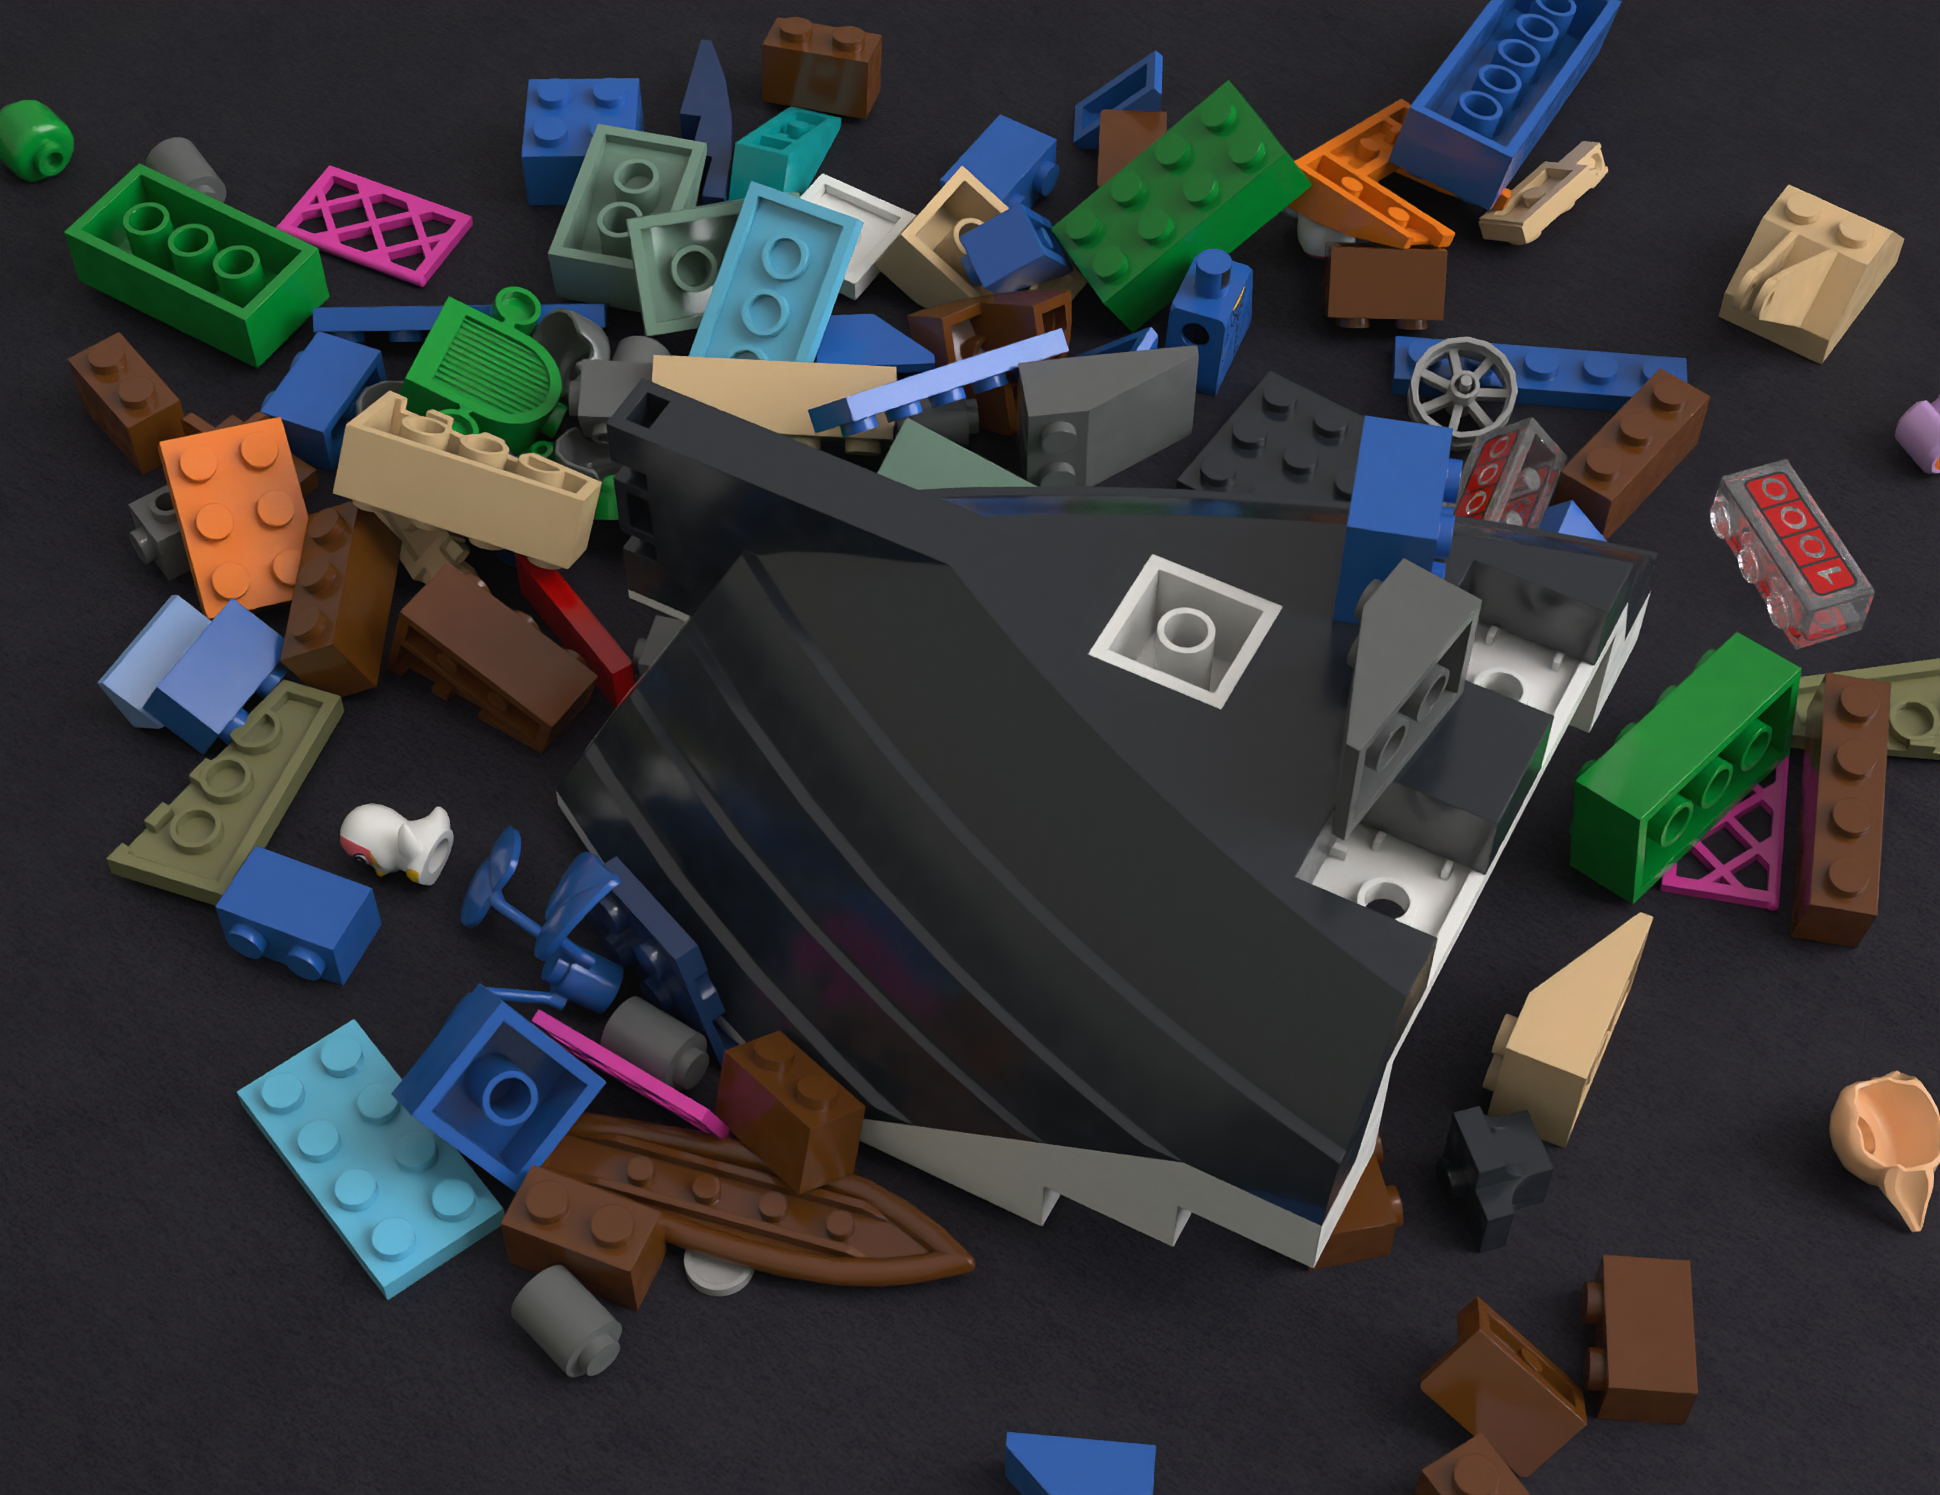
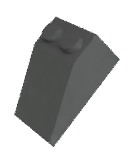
[1016,345,1199,487]
[1331,558,1482,841]

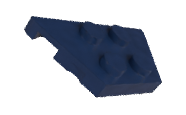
[584,856,739,1071]

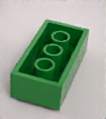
[1051,80,1313,333]
[64,163,329,369]
[1569,632,1802,905]

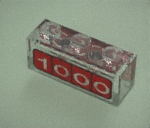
[1447,417,1568,529]
[1710,459,1875,649]

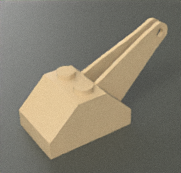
[1719,184,1904,365]

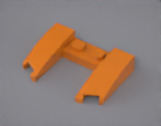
[1287,99,1512,249]

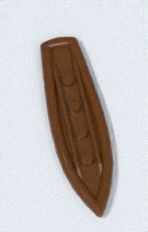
[541,1111,976,1287]

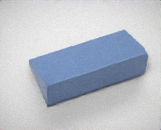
[97,595,212,729]

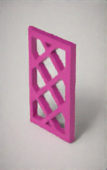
[276,165,473,288]
[1660,755,1789,911]
[532,1009,738,1139]

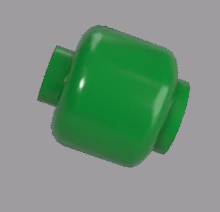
[0,100,74,182]

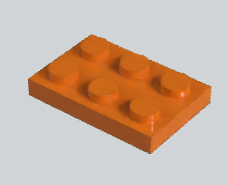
[158,417,309,621]

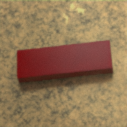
[515,553,635,709]

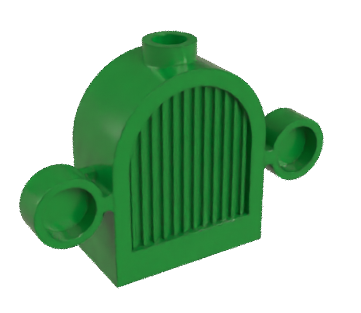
[399,287,568,455]

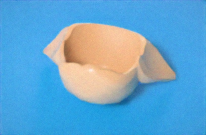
[1829,1071,1940,1232]

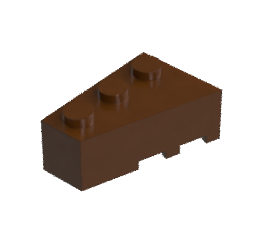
[386,562,598,754]

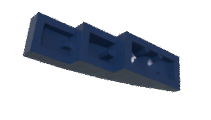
[680,39,734,205]

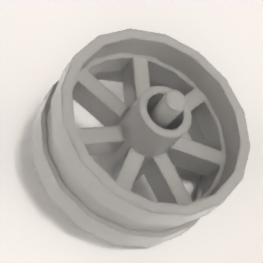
[1406,336,1518,451]

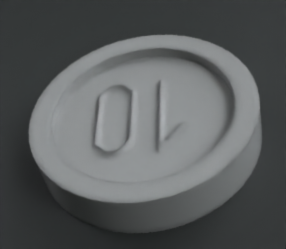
[684,1250,755,1297]

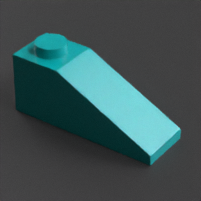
[728,106,842,201]

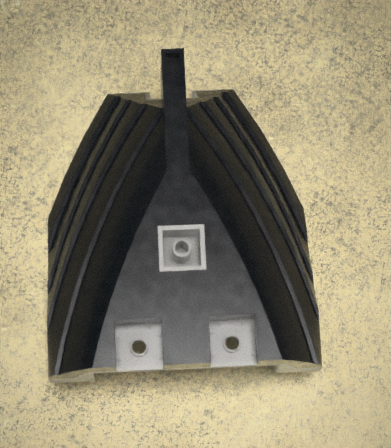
[556,378,1658,1268]

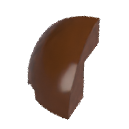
[907,290,1072,436]

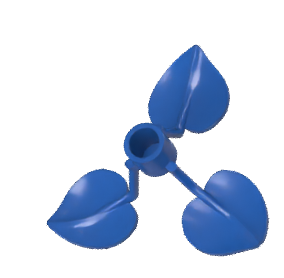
[437,826,624,1036]

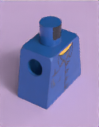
[1165,249,1253,396]

